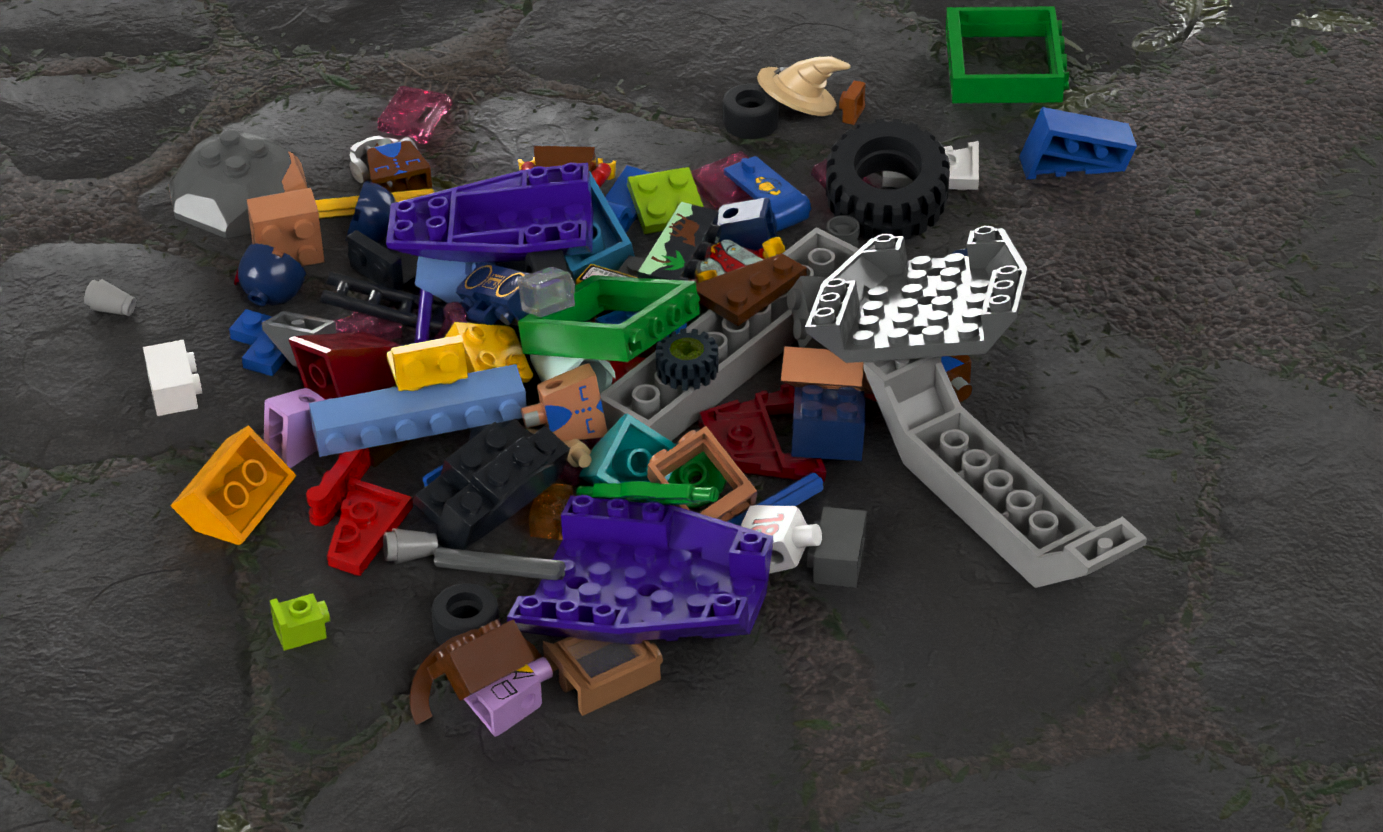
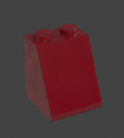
[288,332,402,399]

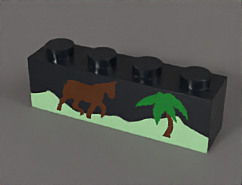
[638,202,722,281]

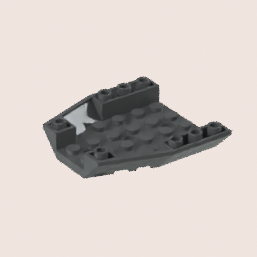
[805,226,1028,363]

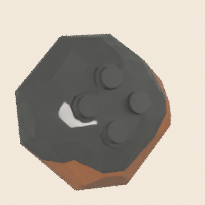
[168,129,308,238]

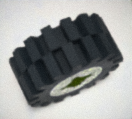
[655,328,719,391]

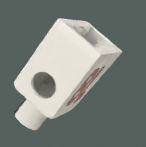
[741,505,822,574]

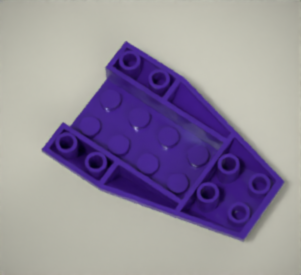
[386,163,593,262]

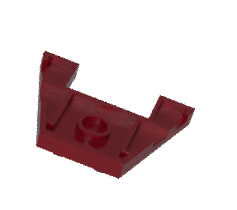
[698,383,826,482]

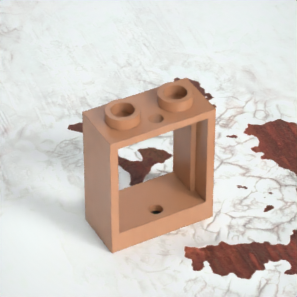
[781,346,874,395]
[647,426,757,521]

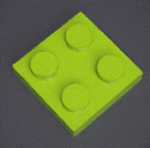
[627,167,704,234]

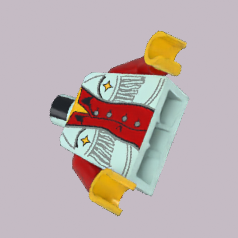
[691,237,786,284]

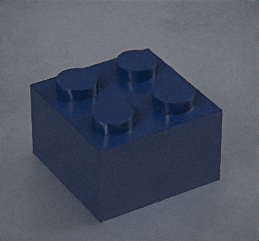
[791,385,865,461]

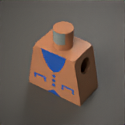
[521,363,607,441]

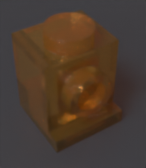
[529,483,573,540]

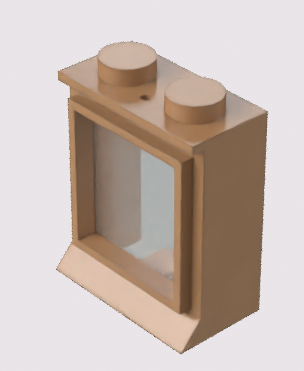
[543,637,663,716]

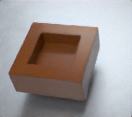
[839,80,865,125]

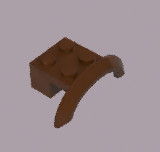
[409,619,542,725]

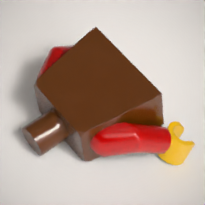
[518,146,616,188]

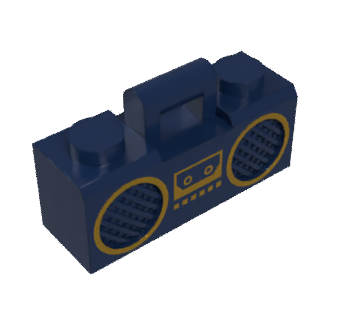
[456,262,552,326]

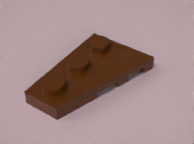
[696,253,807,326]

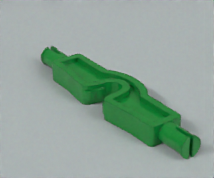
[576,481,719,505]

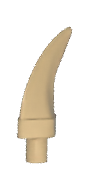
[526,428,592,468]

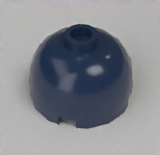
[345,181,396,244]
[238,243,306,306]

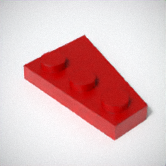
[327,477,413,576]

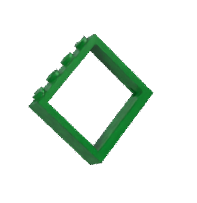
[945,6,1069,103]
[518,275,700,362]

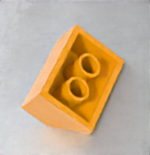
[171,425,297,545]

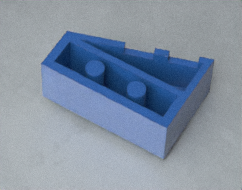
[1019,107,1137,180]

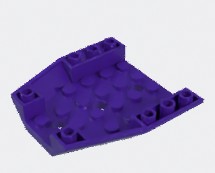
[507,495,774,644]

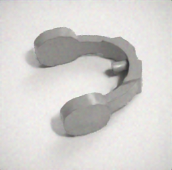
[349,135,418,183]

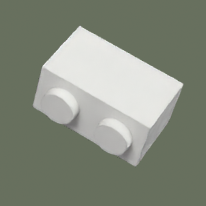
[143,340,202,416]

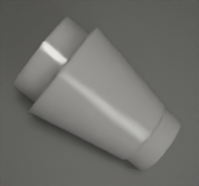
[84,279,137,316]
[383,528,438,564]

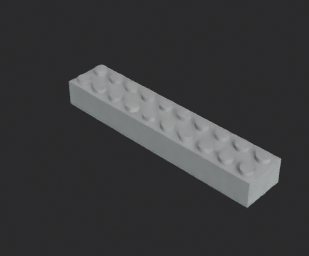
[600,227,859,441]

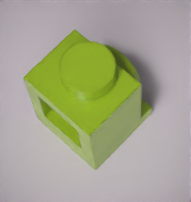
[270,593,330,651]

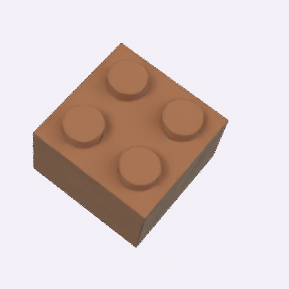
[246,188,324,266]

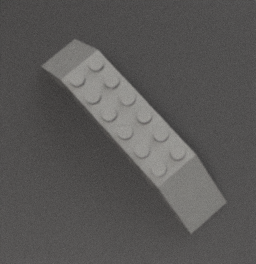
[863,357,1147,588]

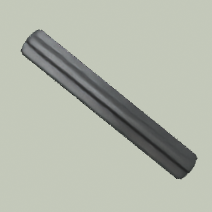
[434,548,566,580]

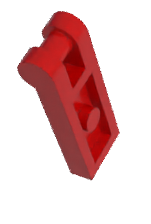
[306,448,371,526]

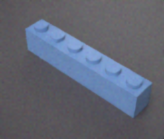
[309,364,527,457]

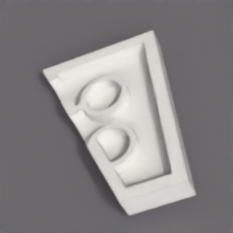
[882,141,979,190]

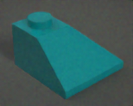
[578,413,676,503]

